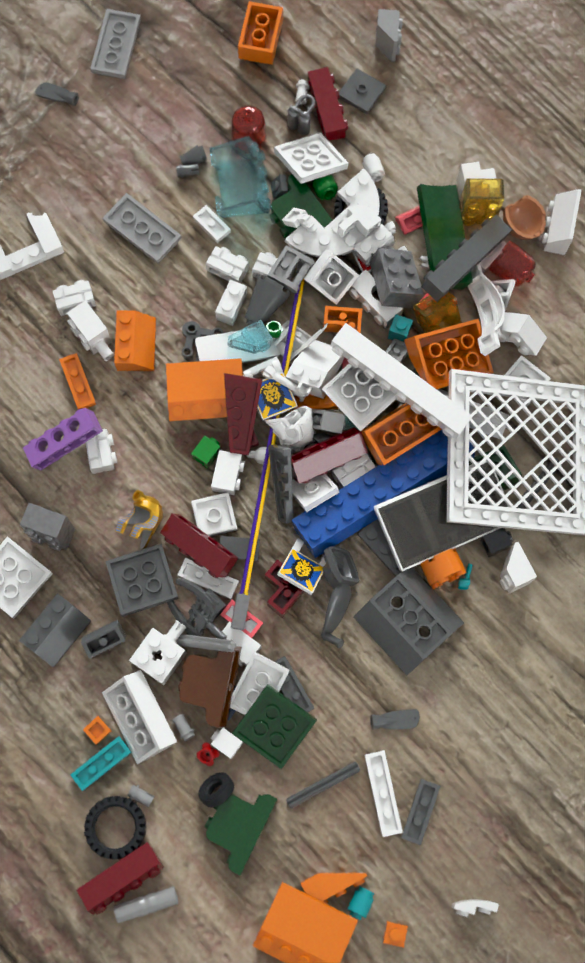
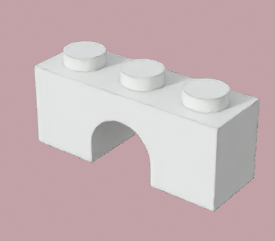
[349,270,404,329]

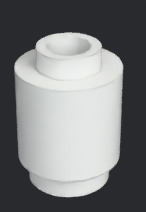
[363,153,385,182]

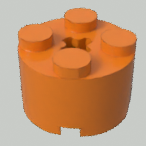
[420,548,466,590]

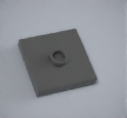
[339,68,386,114]

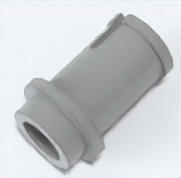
[172,714,195,741]
[127,785,154,807]

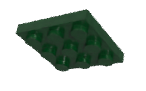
[232,684,317,769]

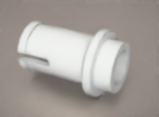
[295,80,310,105]

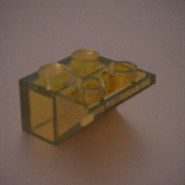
[413,292,462,333]

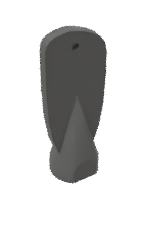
[35,82,79,106]
[370,709,420,730]

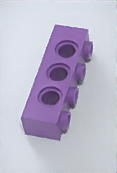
[23,408,103,470]

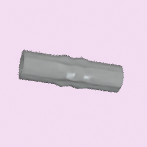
[114,886,179,923]

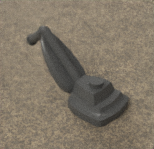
[321,546,359,648]

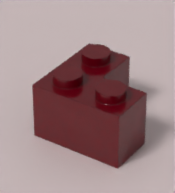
[265,560,305,618]

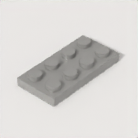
[90,9,141,79]
[103,193,182,264]

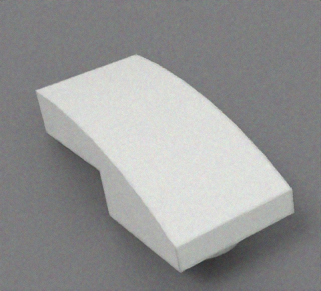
[452,899,499,917]

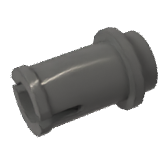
[176,163,199,178]

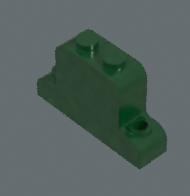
[269,174,333,238]
[204,794,277,876]

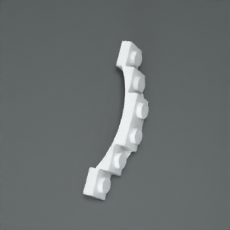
[467,264,505,356]

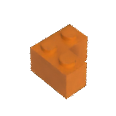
[323,306,362,334]

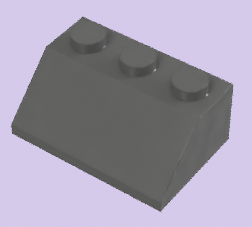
[19,593,91,668]

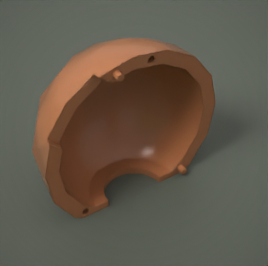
[503,195,546,240]

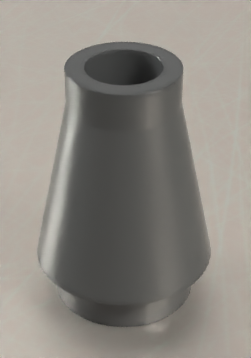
[180,145,207,165]

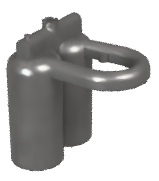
[287,94,315,135]

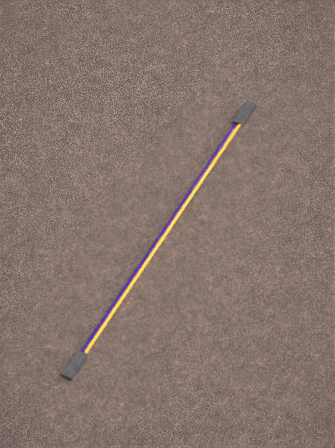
[231,254,312,630]

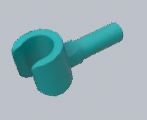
[458,563,473,590]

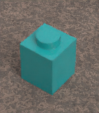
[387,314,413,342]

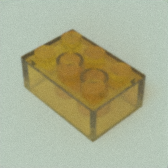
[459,178,504,226]

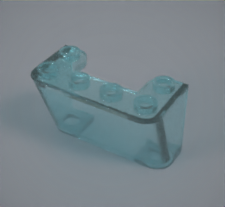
[209,136,271,218]

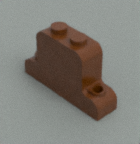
[178,646,242,728]

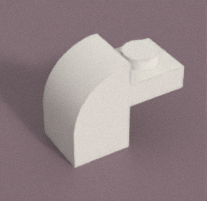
[337,205,381,237]

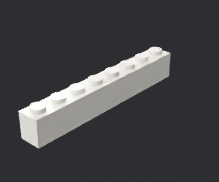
[330,323,473,439]

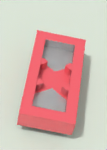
[220,600,263,638]

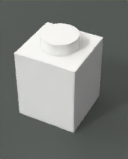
[211,728,243,759]

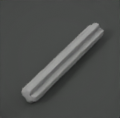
[176,634,236,652]

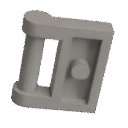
[268,245,315,293]

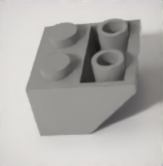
[375,9,403,62]

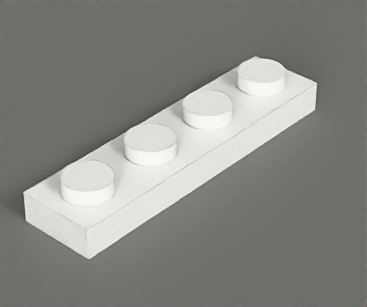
[364,750,403,837]

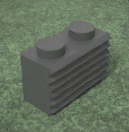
[81,620,126,659]

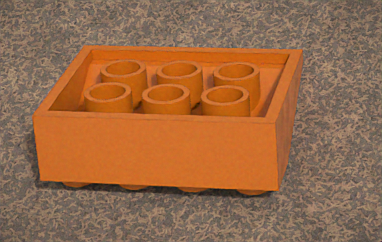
[404,319,494,389]
[166,358,243,421]
[253,882,358,963]

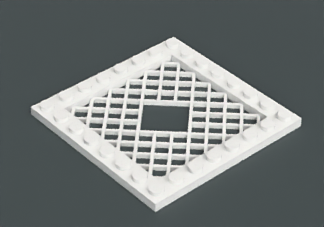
[447,369,585,535]

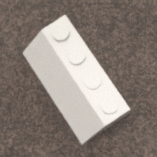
[102,670,177,764]

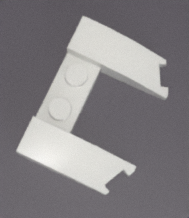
[0,213,64,280]

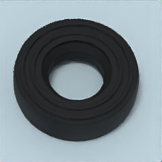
[198,772,234,808]

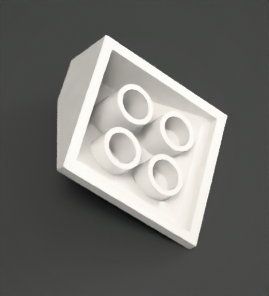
[322,364,397,431]

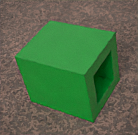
[191,436,221,469]

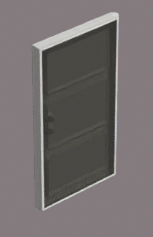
[373,461,509,572]

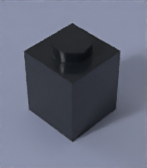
[480,528,513,557]

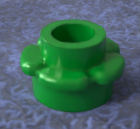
[265,321,283,338]

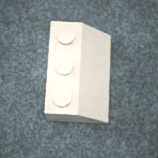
[542,189,582,255]

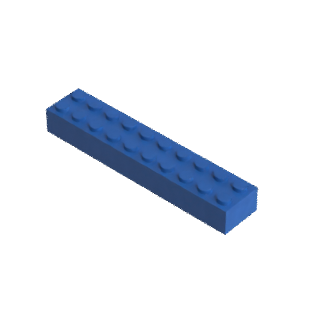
[292,429,475,558]

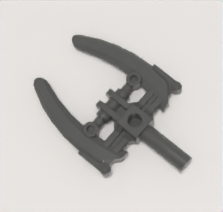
[167,578,227,639]

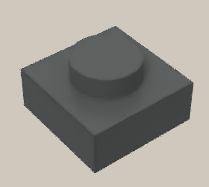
[271,174,288,199]

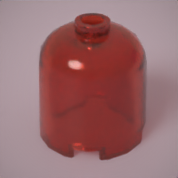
[231,105,266,151]
[489,241,536,287]

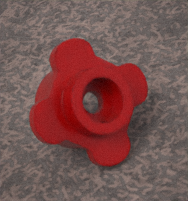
[196,742,220,766]

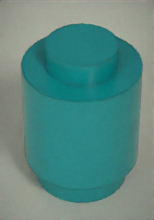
[347,886,374,920]

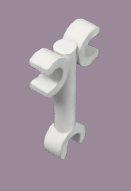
[262,365,312,402]

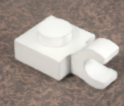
[282,208,315,230]

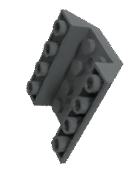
[353,567,464,676]

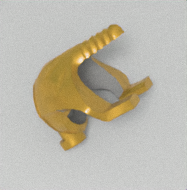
[116,490,163,549]

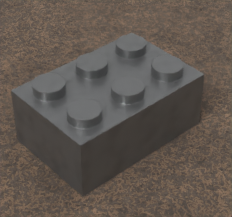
[370,248,424,309]
[20,503,75,551]

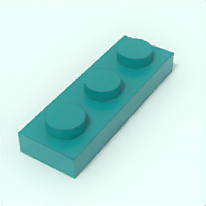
[70,736,132,791]

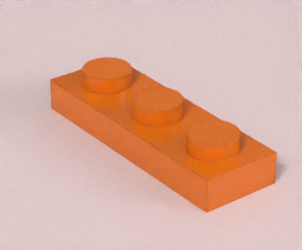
[59,353,97,410]

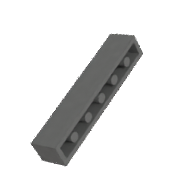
[421,214,512,302]

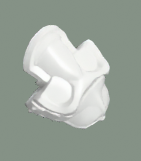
[265,406,314,448]

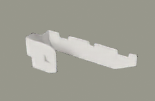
[274,323,328,361]

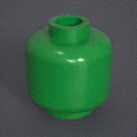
[312,174,338,200]

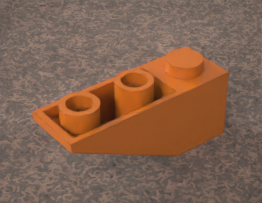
[300,872,367,904]

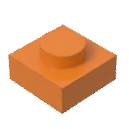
[83,716,112,745]
[383,921,408,948]

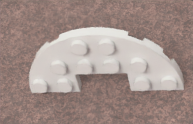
[285,168,379,258]

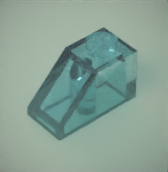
[227,320,272,354]

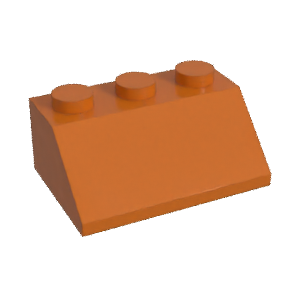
[114,310,156,371]

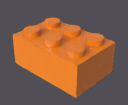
[238,1,283,65]

